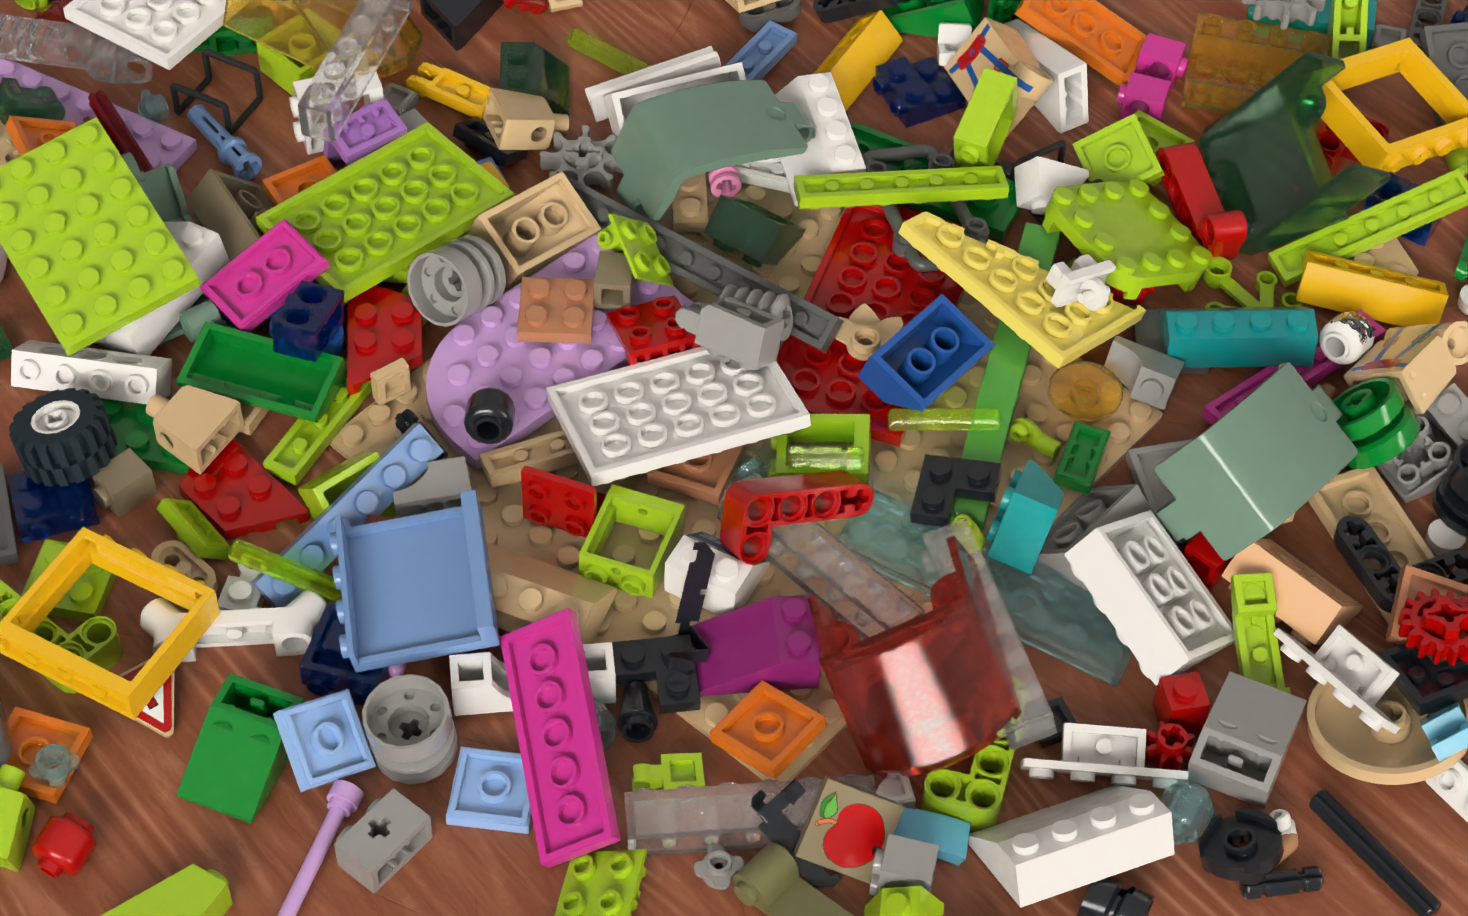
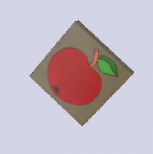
[793,775,905,884]

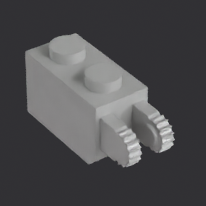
[675,297,785,370]

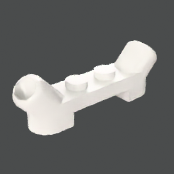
[140,590,329,662]

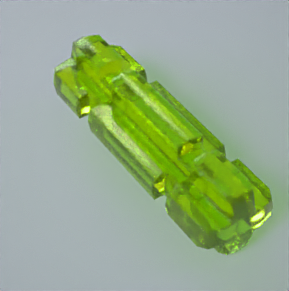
[788,446,864,470]

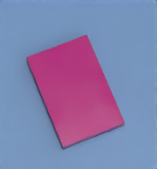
[199,219,330,332]

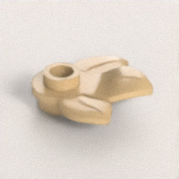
[835,303,903,361]

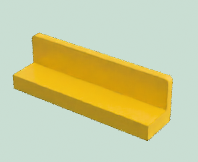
[813,10,903,111]
[1296,250,1449,327]

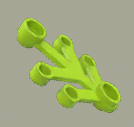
[1202,256,1302,308]

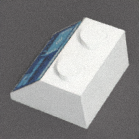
[664,531,770,615]

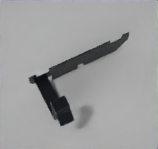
[664,542,715,674]
[751,779,842,888]

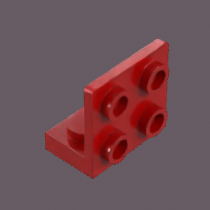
[607,296,700,366]
[521,465,606,538]

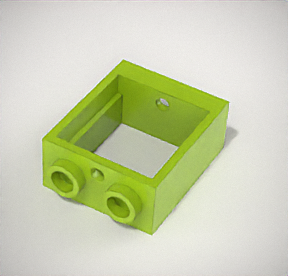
[953,67,1018,168]
[769,414,871,486]
[579,484,685,599]

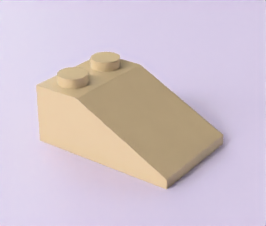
[466,171,601,291]

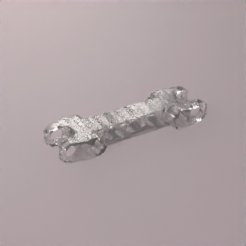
[0,14,154,84]

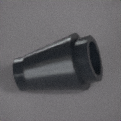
[617,681,658,743]

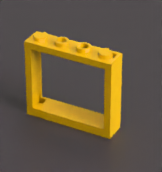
[1299,37,1468,178]
[0,527,220,720]

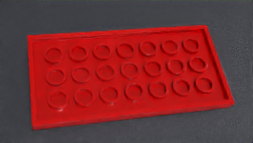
[776,205,965,447]

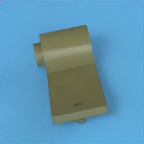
[733,842,854,916]

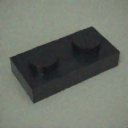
[452,116,528,166]

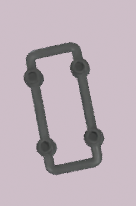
[862,144,990,272]

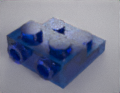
[872,56,966,128]
[7,471,100,543]
[299,602,390,705]

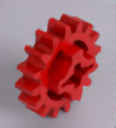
[1397,588,1468,666]

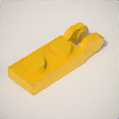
[405,62,491,120]

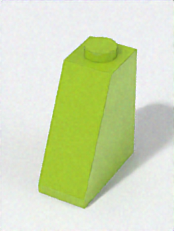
[101,864,233,916]

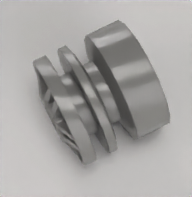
[407,235,506,327]
[362,674,458,785]

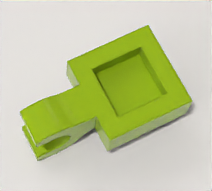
[631,752,705,798]

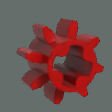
[1145,721,1195,770]

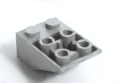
[1376,383,1468,503]
[1188,671,1307,809]

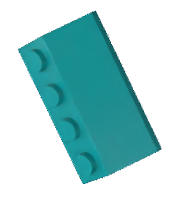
[1159,306,1318,368]

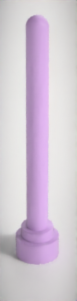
[277,780,364,916]

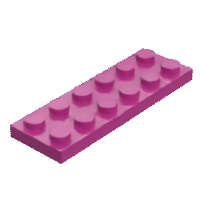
[500,608,621,868]

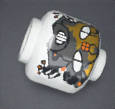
[1319,312,1375,365]

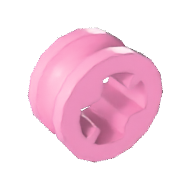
[708,166,741,198]

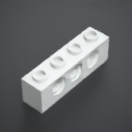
[11,340,172,404]

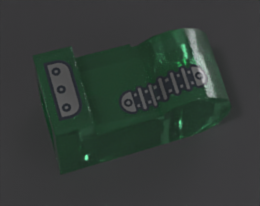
[0,77,66,125]

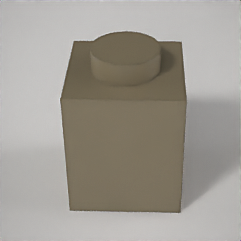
[594,251,636,310]
[92,448,157,518]

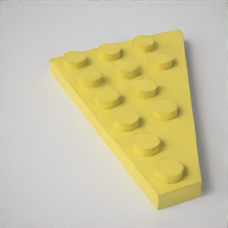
[898,211,1146,369]

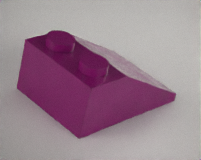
[691,594,821,696]

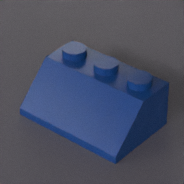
[857,294,995,412]

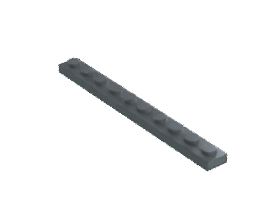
[556,171,844,353]

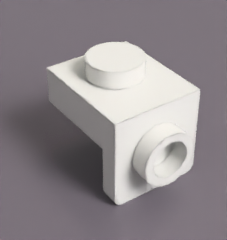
[937,22,972,67]

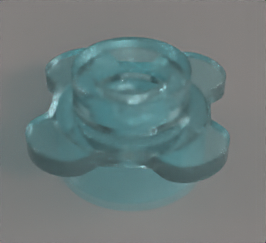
[138,89,169,124]
[733,455,772,482]
[29,744,80,788]

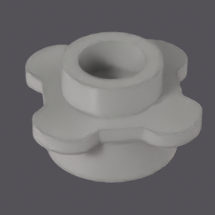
[694,844,744,890]

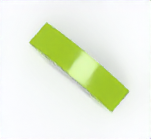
[1231,572,1291,694]

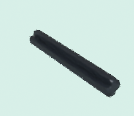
[1309,790,1441,916]

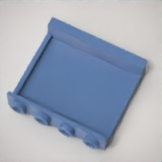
[330,489,500,673]

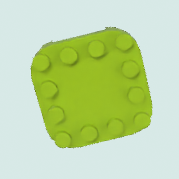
[1042,179,1213,300]

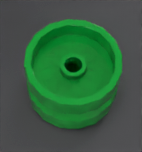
[1332,377,1420,469]

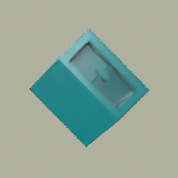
[986,459,1065,575]

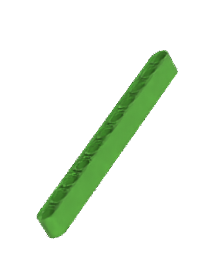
[950,222,1061,533]

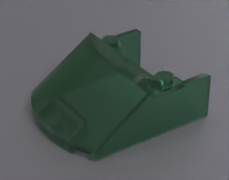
[1199,51,1391,256]

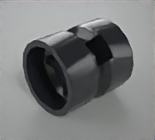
[1077,876,1155,916]

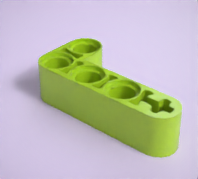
[0,580,123,694]
[921,679,1028,832]

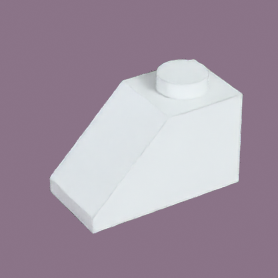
[1014,156,1089,215]

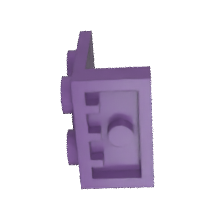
[323,98,407,166]

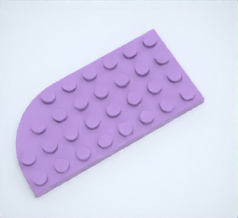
[426,233,693,470]

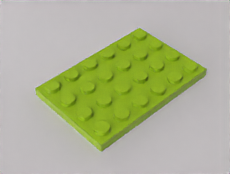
[0,117,201,356]
[256,122,515,304]

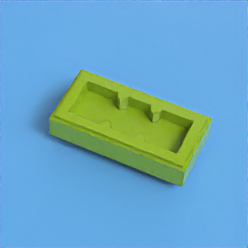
[156,498,232,560]

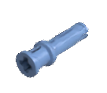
[187,104,262,181]

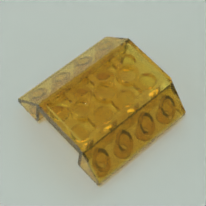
[1180,12,1330,131]

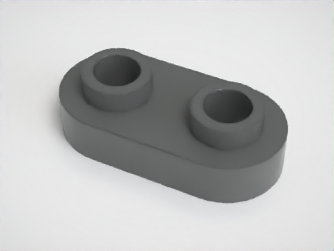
[739,0,801,32]

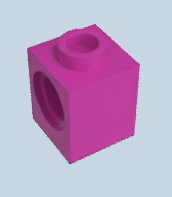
[1135,33,1189,89]
[1116,72,1171,122]

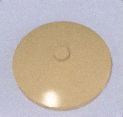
[1307,664,1468,785]

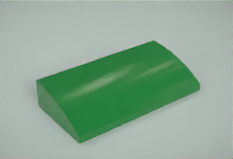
[176,321,347,423]

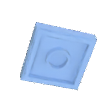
[273,689,376,792]
[446,746,532,834]

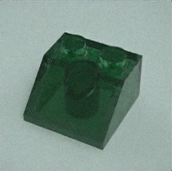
[500,42,570,118]
[703,194,806,268]

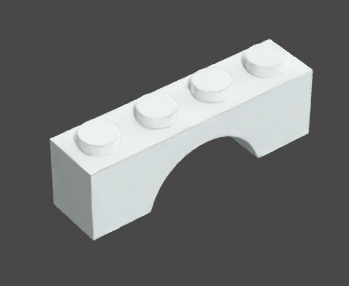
[449,642,616,716]

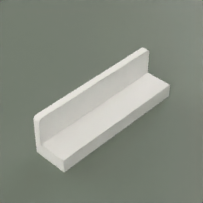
[585,46,721,122]

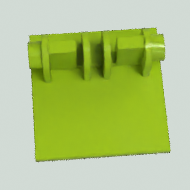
[597,213,674,287]
[554,849,647,916]

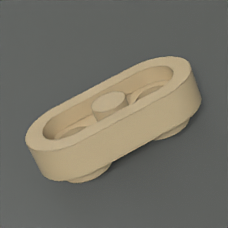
[151,540,218,592]

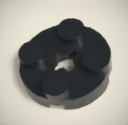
[1198,809,1284,885]

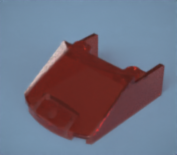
[807,535,1022,776]

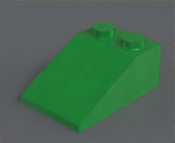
[881,0,985,38]

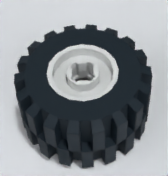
[9,388,118,487]

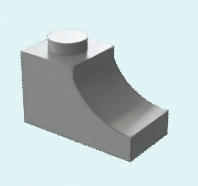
[1102,335,1185,410]
[393,456,472,518]

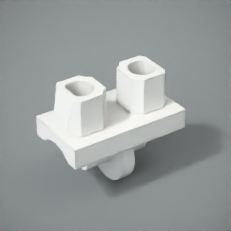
[1046,254,1116,311]

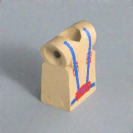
[944,17,1055,138]
[1344,321,1468,415]

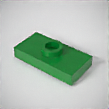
[1053,421,1111,495]

